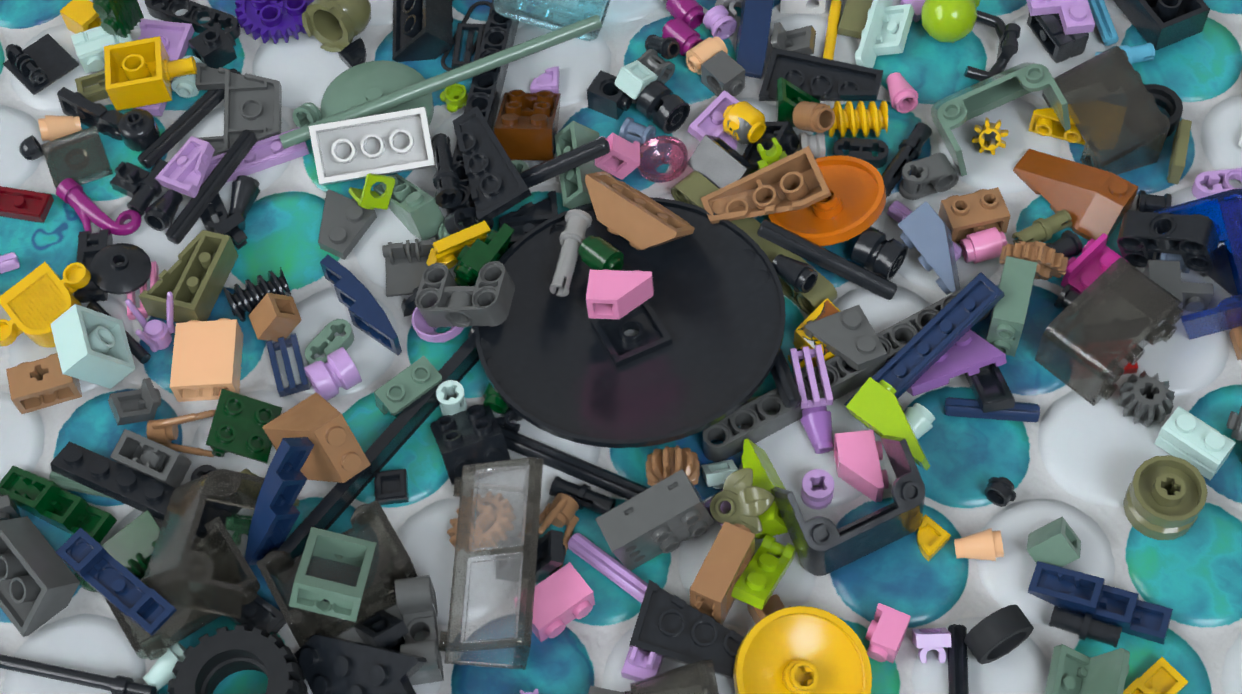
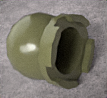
[302,0,371,52]

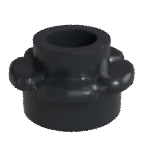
[984,477,1016,507]

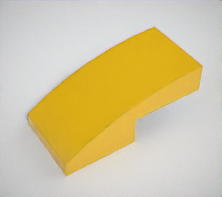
[1123,657,1188,694]

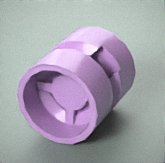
[304,347,362,401]

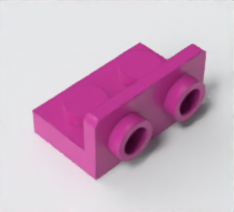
[1061,233,1130,300]

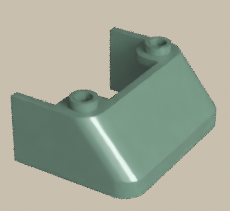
[931,62,1071,176]

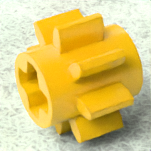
[972,117,1009,155]

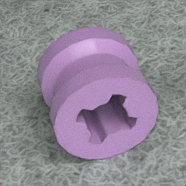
[703,5,737,40]
[801,469,834,510]

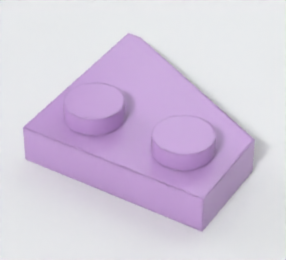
[688,90,740,150]
[155,136,215,198]

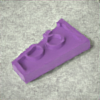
[907,330,1007,396]

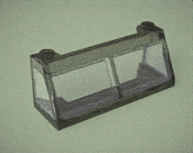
[439,457,543,670]

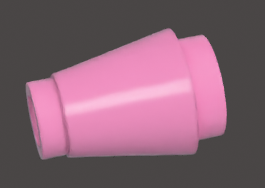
[886,72,918,113]

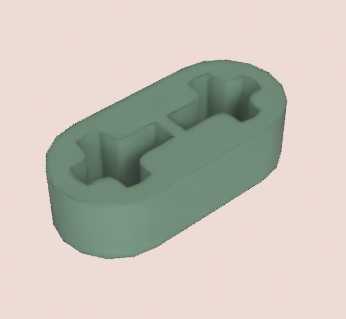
[304,319,354,365]

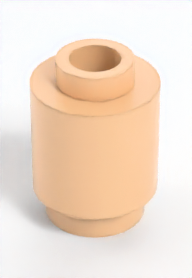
[686,36,728,75]

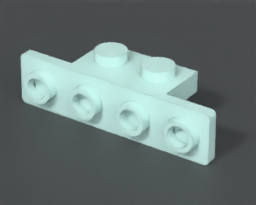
[855,0,915,68]

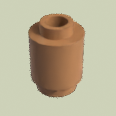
[792,101,835,133]

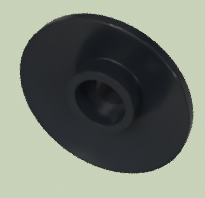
[90,243,152,295]

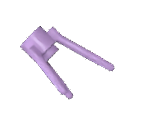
[125,291,175,352]

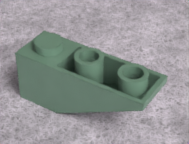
[373,173,445,240]

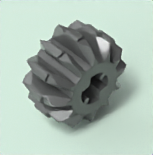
[1118,370,1175,427]

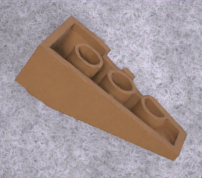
[700,146,831,224]

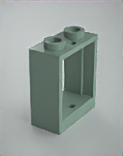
[986,256,1038,357]
[289,527,377,622]

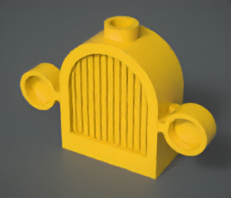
[0,262,91,348]

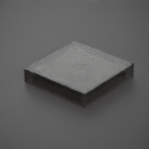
[41,126,113,189]

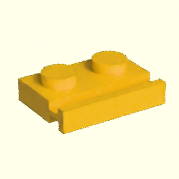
[426,221,491,269]

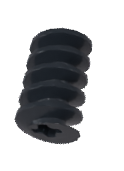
[223,267,291,322]

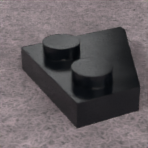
[499,191,558,249]

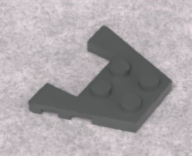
[195,63,282,157]

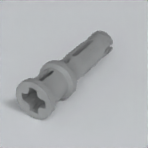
[549,209,592,297]

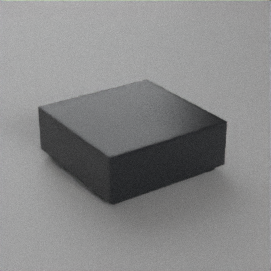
[374,469,409,506]

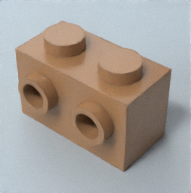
[938,187,1011,244]

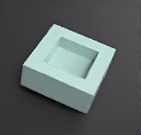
[701,459,738,489]

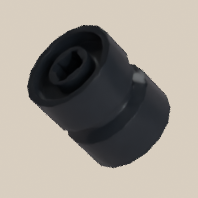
[636,81,690,134]
[851,226,908,280]

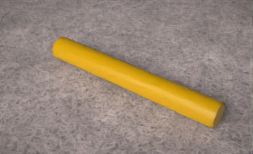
[822,0,842,60]

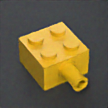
[104,36,197,111]

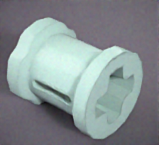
[436,380,468,416]

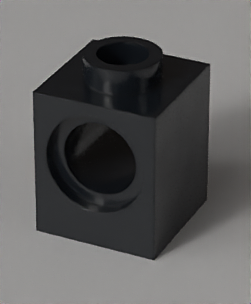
[587,70,633,120]

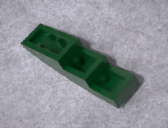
[0,466,117,544]

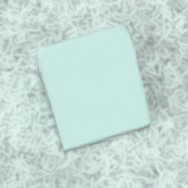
[614,60,658,99]

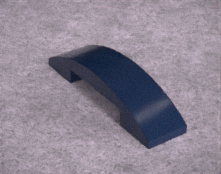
[55,528,177,636]

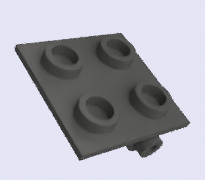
[382,237,438,297]

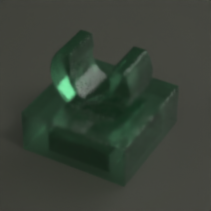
[225,514,253,546]

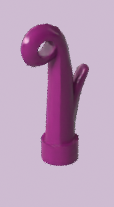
[56,178,142,236]

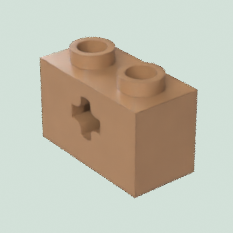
[6,353,82,415]

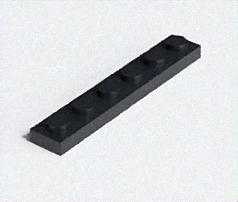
[50,441,233,544]

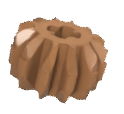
[646,445,700,486]

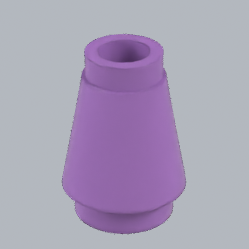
[800,406,834,454]

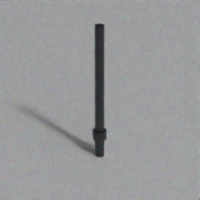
[0,654,157,694]

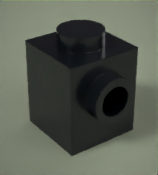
[189,24,237,69]

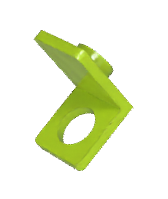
[348,173,396,210]

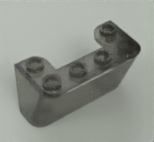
[1042,46,1170,175]

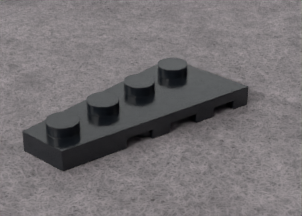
[759,48,884,101]

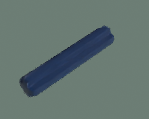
[944,397,1040,423]

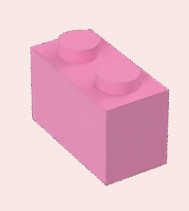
[515,562,595,642]

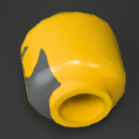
[723,101,766,144]

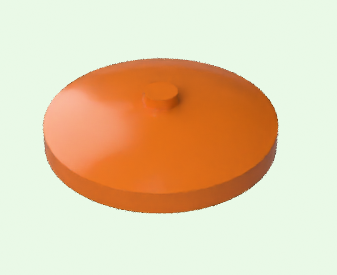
[768,155,886,246]

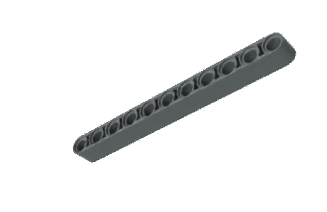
[703,286,991,462]

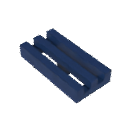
[266,333,310,397]

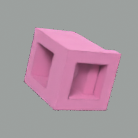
[595,132,640,180]
[865,603,911,663]

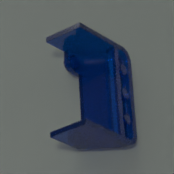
[1154,189,1242,340]

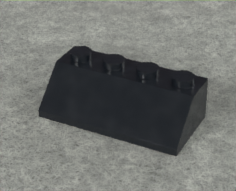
[392,0,454,62]

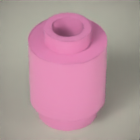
[960,227,1007,264]

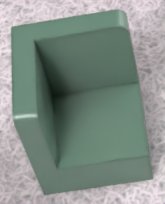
[1026,516,1081,567]

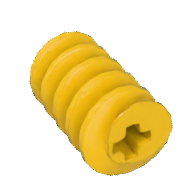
[828,101,888,138]

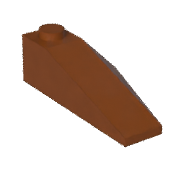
[1013,149,1138,240]

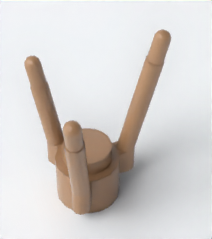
[147,409,216,457]
[518,493,579,568]

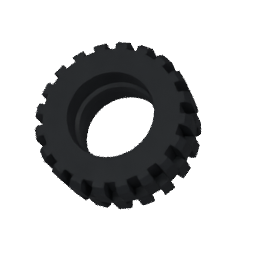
[167,624,308,694]

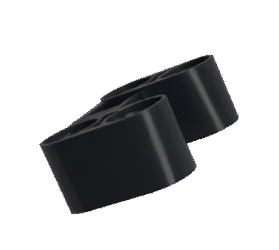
[1117,211,1219,272]

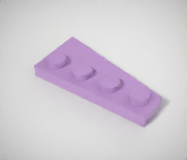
[133,19,194,117]

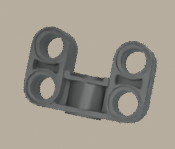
[415,261,515,328]
[395,575,444,685]

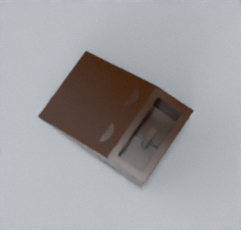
[494,90,561,161]

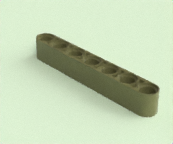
[671,171,838,315]

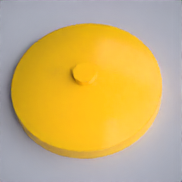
[733,606,872,694]

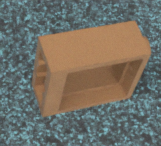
[690,521,755,625]

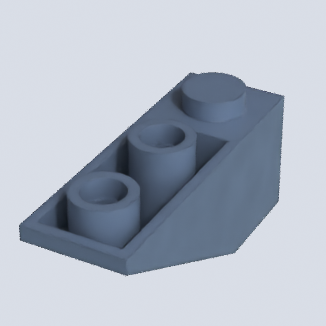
[898,201,961,295]

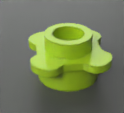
[440,83,468,112]

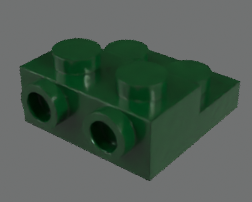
[453,223,514,286]

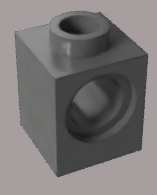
[701,50,745,97]

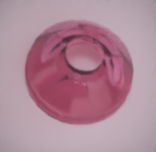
[637,135,688,183]

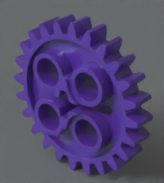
[235,0,314,44]

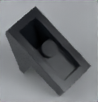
[354,610,409,652]

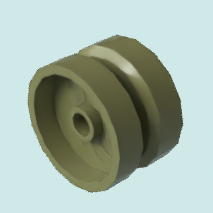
[1123,455,1208,540]

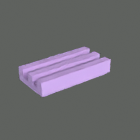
[790,345,833,409]

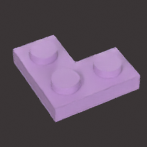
[1026,0,1095,35]

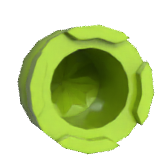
[921,0,980,43]

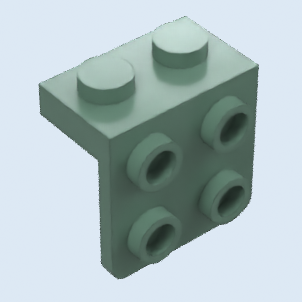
[1045,644,1130,694]

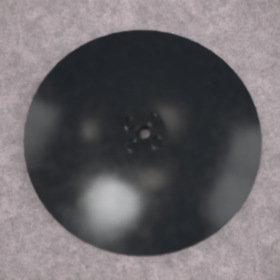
[474,197,786,448]

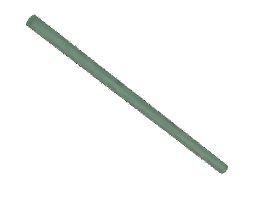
[279,14,602,149]

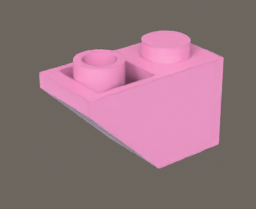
[586,269,654,319]
[833,430,889,502]

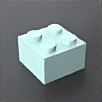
[50,304,135,389]

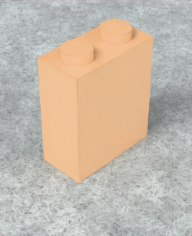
[170,318,244,402]

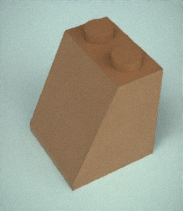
[262,392,371,483]

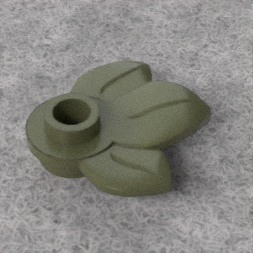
[710,468,775,534]

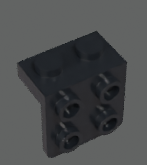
[430,404,512,485]

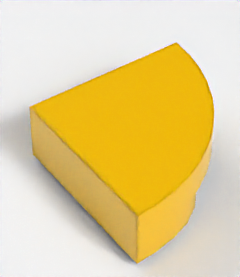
[917,514,951,562]

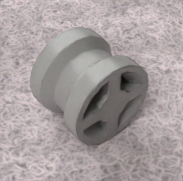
[799,132,826,158]

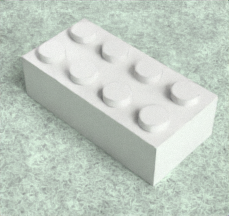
[309,107,435,186]

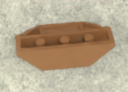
[585,171,695,250]

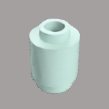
[171,55,203,98]

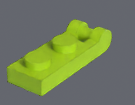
[731,534,796,610]

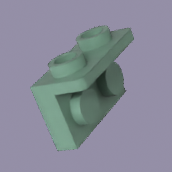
[374,356,442,416]

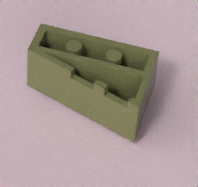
[138,230,238,323]

